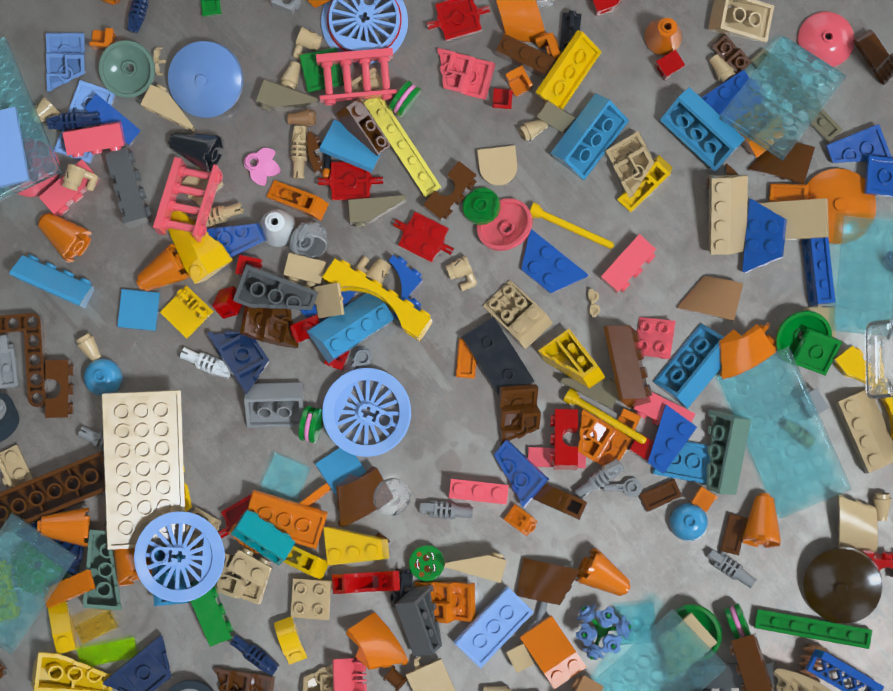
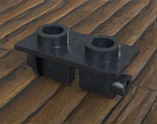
[560,10,581,50]
[390,568,413,608]

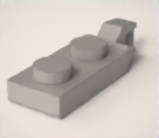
[0,335,20,389]

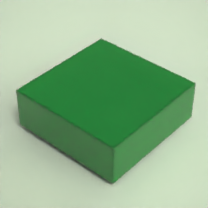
[201,0,222,17]

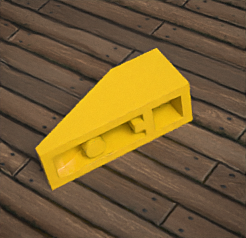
[617,155,673,212]
[284,546,328,580]
[48,601,80,654]

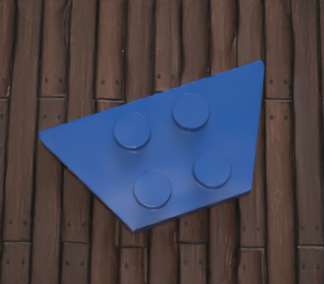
[742,199,787,273]
[521,229,588,294]

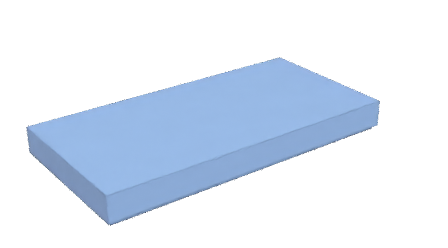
[54,80,116,164]
[0,107,30,188]
[453,585,534,668]

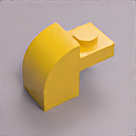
[274,616,307,665]

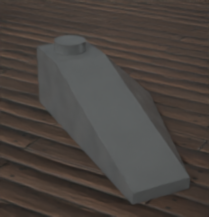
[233,264,319,310]

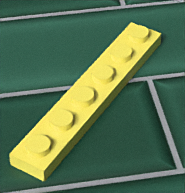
[363,98,441,198]

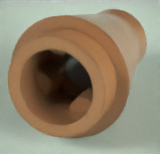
[287,108,316,127]

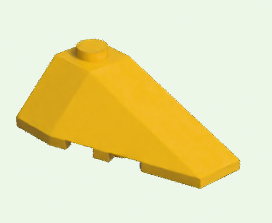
[168,211,233,284]
[31,652,112,691]

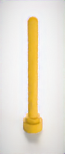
[530,202,614,249]
[563,388,646,444]

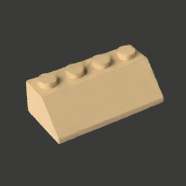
[708,175,748,255]
[834,388,893,474]

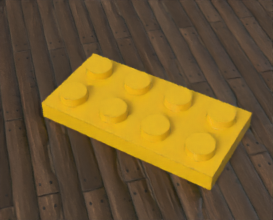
[535,30,602,109]

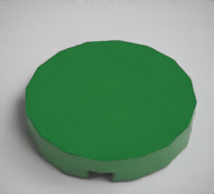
[463,187,501,225]

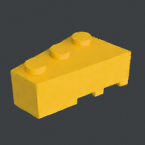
[538,329,605,389]
[323,526,390,565]

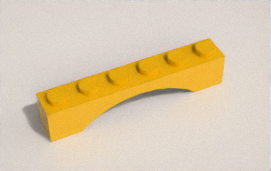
[322,259,432,342]
[833,346,893,440]

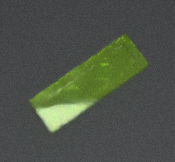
[77,638,138,666]

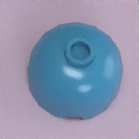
[83,358,123,397]
[669,503,708,541]

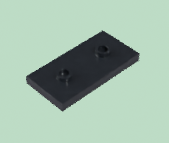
[461,317,534,397]

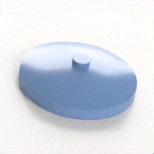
[168,41,243,118]

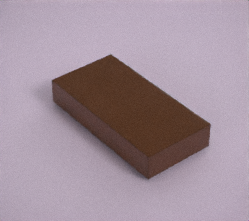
[639,479,682,512]
[719,513,748,556]

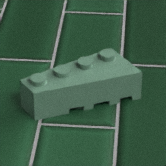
[706,410,751,495]
[83,529,122,611]

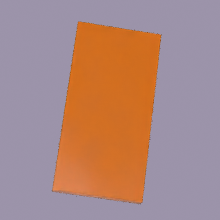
[247,490,328,549]

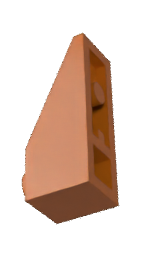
[266,180,329,221]

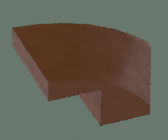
[748,140,815,184]
[240,306,299,349]
[498,384,541,446]
[336,466,393,527]
[516,558,582,605]
[214,667,275,691]

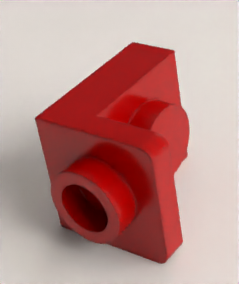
[290,314,320,343]

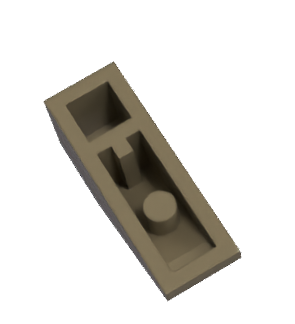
[256,80,318,111]
[348,195,406,228]
[560,378,618,410]

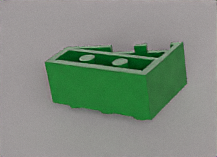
[190,580,234,647]

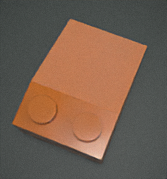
[519,615,587,689]

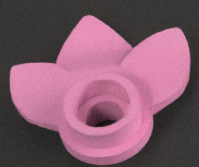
[244,148,281,186]

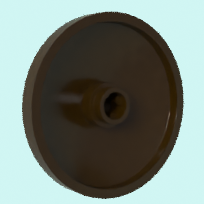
[803,547,882,624]

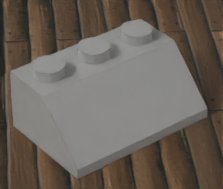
[244,383,304,428]

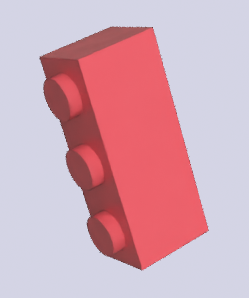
[63,121,126,158]
[39,160,99,216]
[600,234,656,293]
[632,392,695,426]
[449,479,509,505]

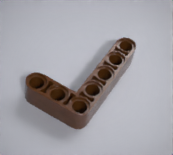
[853,29,893,85]
[0,313,48,408]

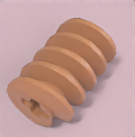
[797,643,828,682]

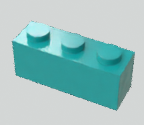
[230,510,296,566]

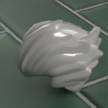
[290,221,327,258]

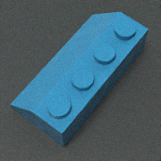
[660,87,745,172]
[550,93,629,180]
[9,254,95,309]
[307,293,395,364]
[653,323,724,409]

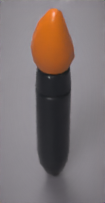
[322,153,332,178]

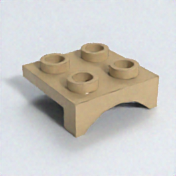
[291,577,333,620]

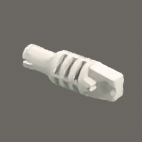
[180,347,231,379]

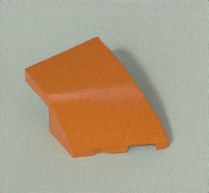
[495,0,546,43]
[719,324,776,380]
[578,409,633,466]
[415,580,476,624]
[346,612,409,670]

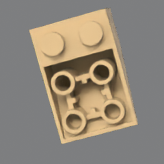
[483,280,553,350]

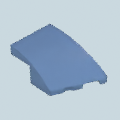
[46,32,85,91]

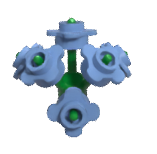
[576,604,632,660]

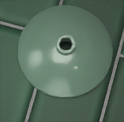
[99,40,155,98]

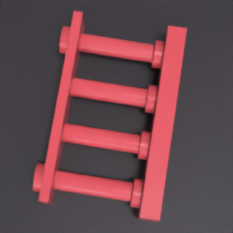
[316,48,397,106]
[153,157,223,242]

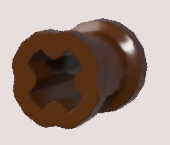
[383,666,408,691]

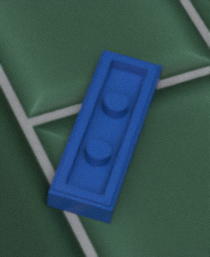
[84,94,141,145]

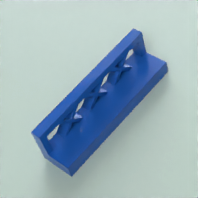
[801,238,836,307]
[805,649,884,691]

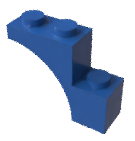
[388,255,423,322]

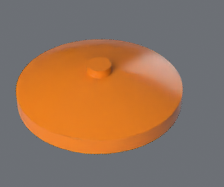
[806,168,876,245]

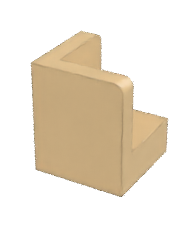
[506,643,534,673]

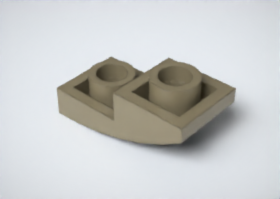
[536,99,576,133]

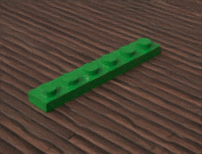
[754,609,873,649]

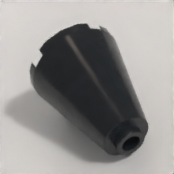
[168,132,224,172]

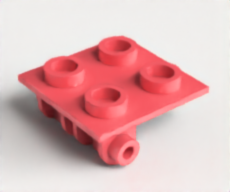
[637,317,676,360]
[333,658,367,691]

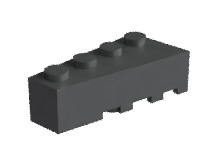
[105,147,152,229]
[694,661,777,691]

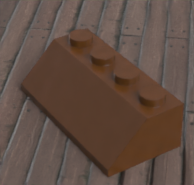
[603,325,652,408]

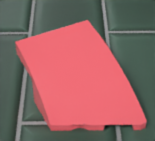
[437,48,496,100]

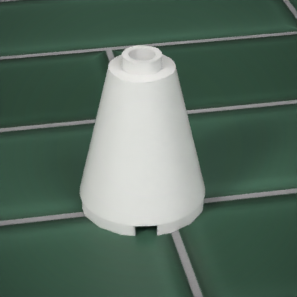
[259,209,297,247]

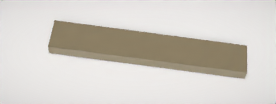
[750,48,843,143]

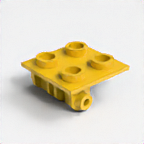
[160,285,214,339]

